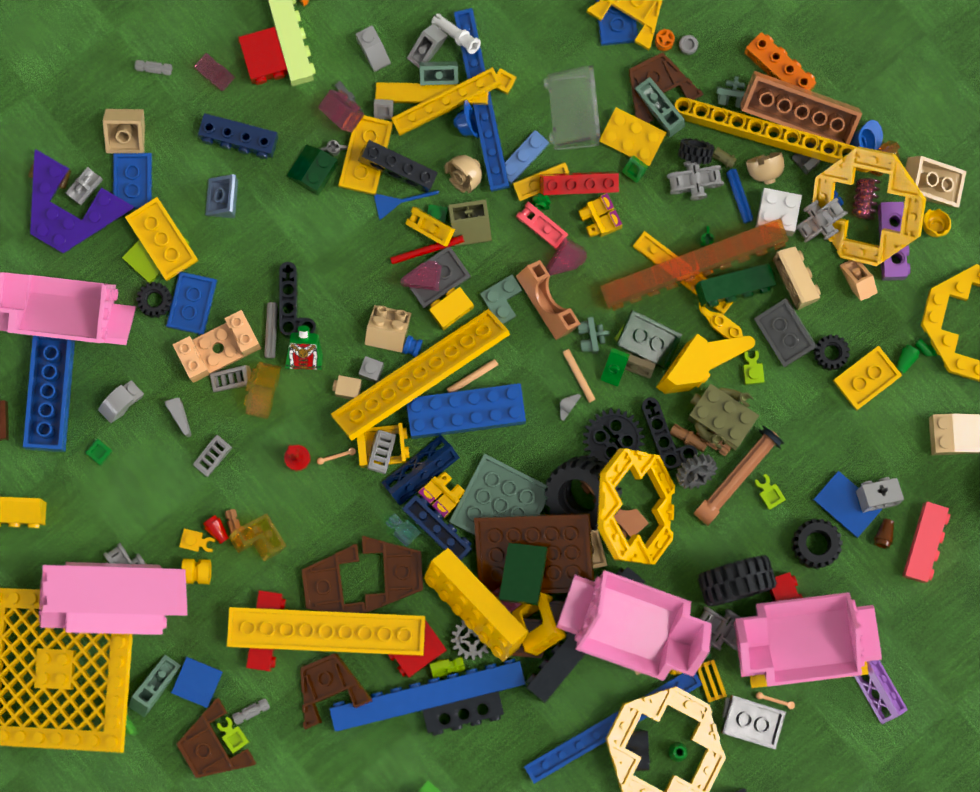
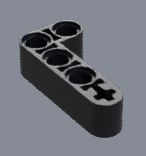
[279,262,317,338]
[641,397,698,471]

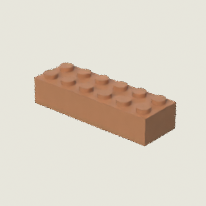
[740,71,862,144]

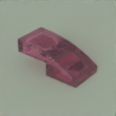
[194,53,235,91]

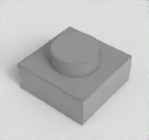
[374,99,393,120]

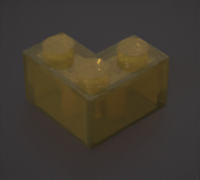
[244,362,281,419]
[229,513,287,561]

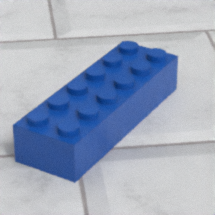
[23,335,75,452]
[407,383,526,439]

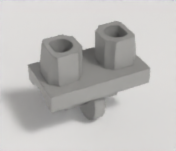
[66,167,103,205]

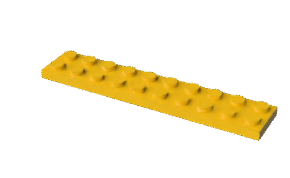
[331,309,510,441]
[227,607,425,656]

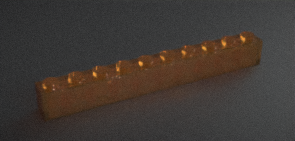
[600,218,789,311]

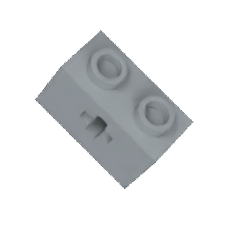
[856,477,904,513]

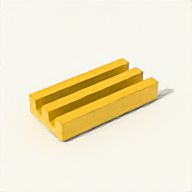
[697,659,727,703]

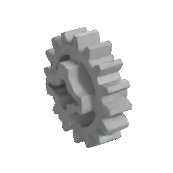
[451,620,488,660]

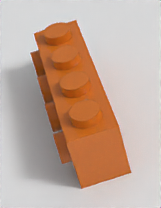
[744,32,817,91]

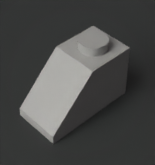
[407,24,448,68]
[356,26,391,72]

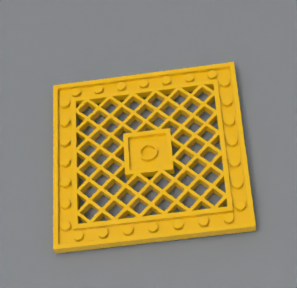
[0,588,133,753]

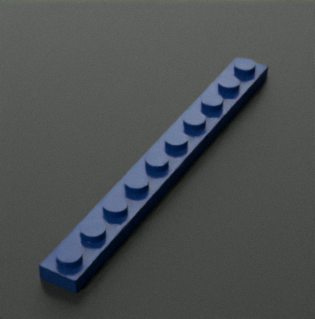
[454,8,510,192]
[524,673,702,783]

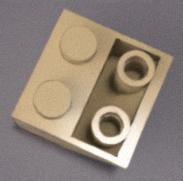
[365,305,411,353]

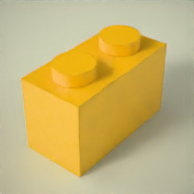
[429,287,474,331]

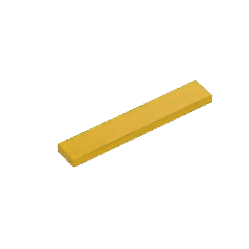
[391,67,501,136]
[375,82,489,105]
[633,231,733,315]

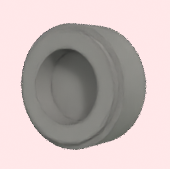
[679,35,698,55]

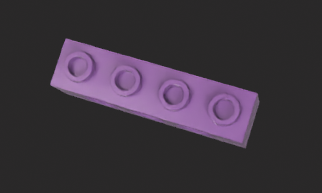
[878,202,910,281]

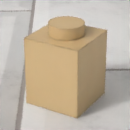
[332,375,362,400]

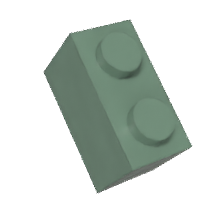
[419,61,458,85]

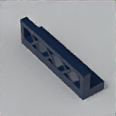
[381,435,460,506]

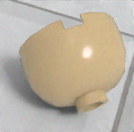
[746,152,784,184]
[445,155,482,193]

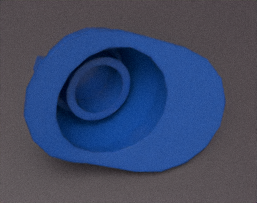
[454,100,479,138]
[851,120,883,150]

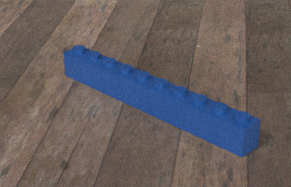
[330,659,525,732]

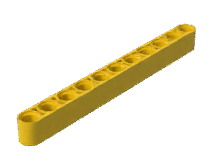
[675,97,870,173]

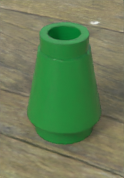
[896,344,920,374]
[668,742,688,762]

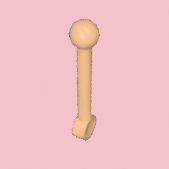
[317,448,356,465]
[756,692,795,709]

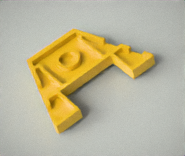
[587,0,662,51]

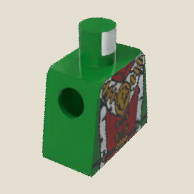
[285,326,323,370]

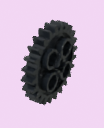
[582,408,645,463]

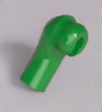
[914,338,939,357]

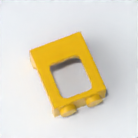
[357,423,410,468]
[512,592,566,656]

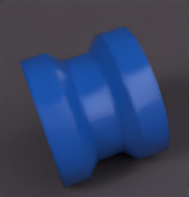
[402,335,423,357]

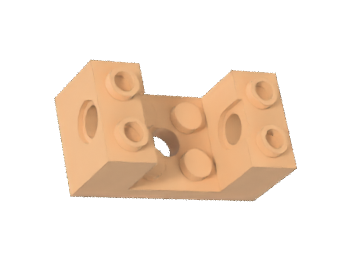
[173,310,262,383]

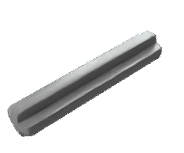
[264,302,278,359]

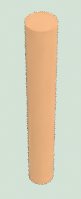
[563,349,596,403]
[446,359,498,393]

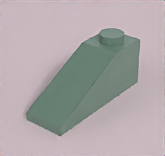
[635,77,685,137]
[128,655,181,717]

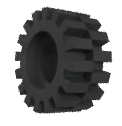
[678,138,714,164]
[136,282,173,318]
[814,334,850,371]

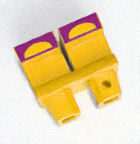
[578,193,623,237]
[418,472,465,519]

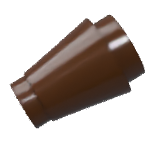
[874,519,894,549]

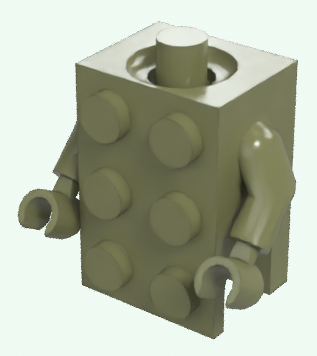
[687,384,759,451]

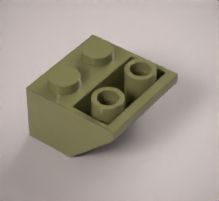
[448,199,492,247]

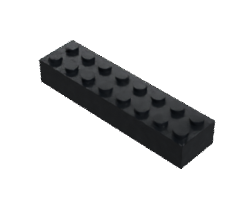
[526,566,645,703]

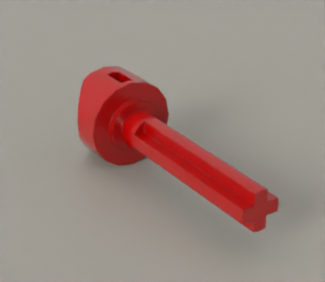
[284,445,311,472]

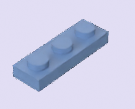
[505,130,549,185]

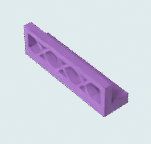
[854,660,908,725]

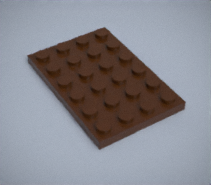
[474,513,594,595]

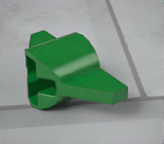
[700,226,714,256]

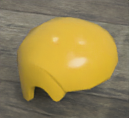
[922,209,951,237]

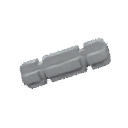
[135,60,172,75]
[232,699,270,725]

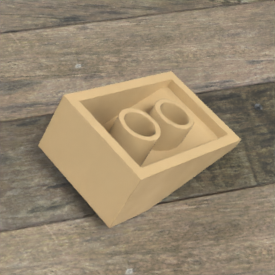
[905,156,966,208]
[929,414,980,456]

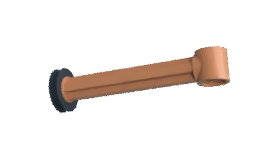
[693,426,784,526]

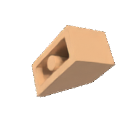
[840,260,878,301]

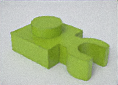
[743,351,765,385]
[754,474,786,510]
[430,657,465,679]
[217,717,249,754]

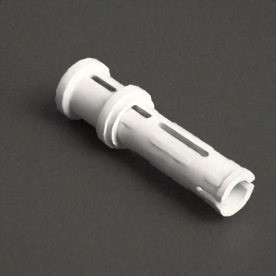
[432,14,481,54]

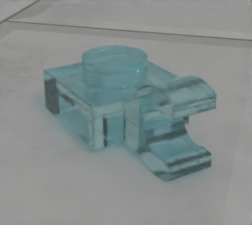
[386,514,421,547]

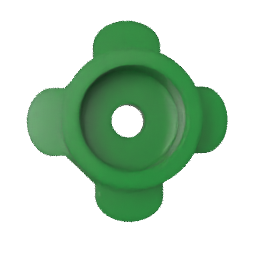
[532,194,551,210]

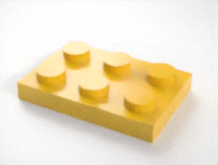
[599,107,667,166]
[833,346,902,411]

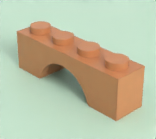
[516,260,580,340]
[580,480,649,539]

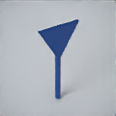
[374,190,439,220]

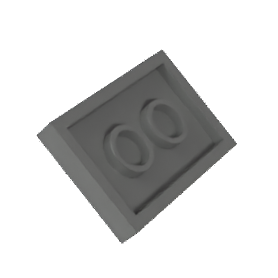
[402,247,471,309]
[754,298,817,367]

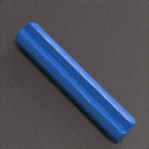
[727,169,753,223]

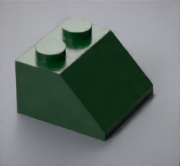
[286,144,338,196]

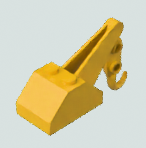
[656,302,755,394]

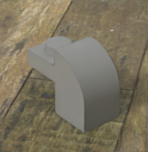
[98,380,144,423]

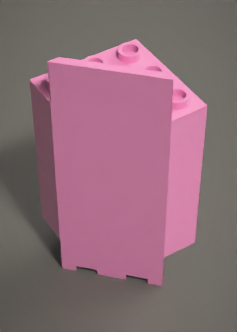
[0,272,137,345]
[39,562,187,635]
[556,570,712,681]
[734,592,882,687]

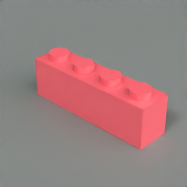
[902,502,950,584]

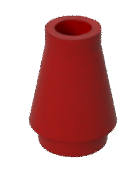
[203,515,229,544]

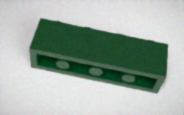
[694,263,776,308]

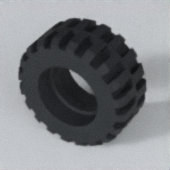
[544,455,622,532]
[698,555,777,607]

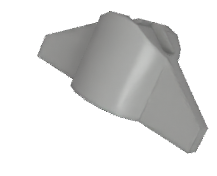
[320,140,348,156]
[560,394,581,421]

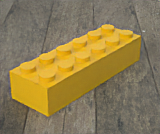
[424,548,528,662]

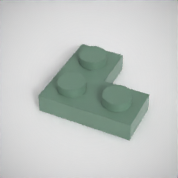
[480,274,522,325]

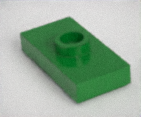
[600,348,630,387]

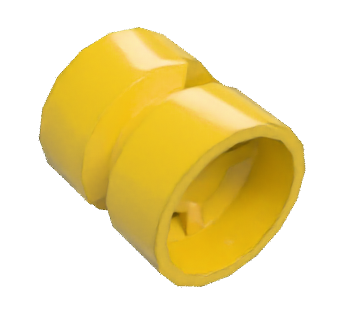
[181,559,212,585]

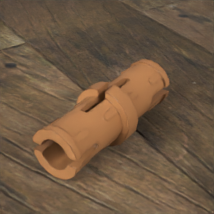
[670,423,709,453]

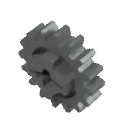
[676,453,718,490]

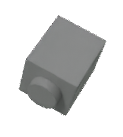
[359,356,384,383]

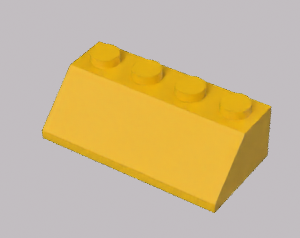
[0,497,47,529]

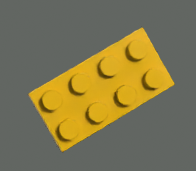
[339,114,393,196]
[125,197,199,281]

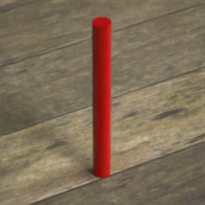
[390,235,465,264]

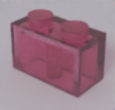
[318,89,365,132]

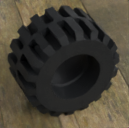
[791,519,843,569]

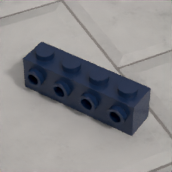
[198,113,278,159]
[402,495,472,561]

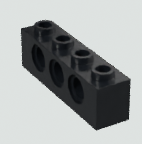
[358,140,438,193]
[422,691,504,736]

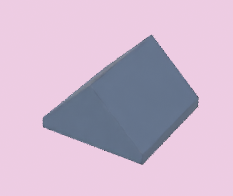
[205,174,238,218]

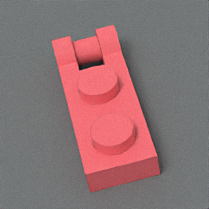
[516,202,568,250]

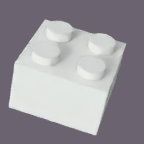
[755,188,802,236]

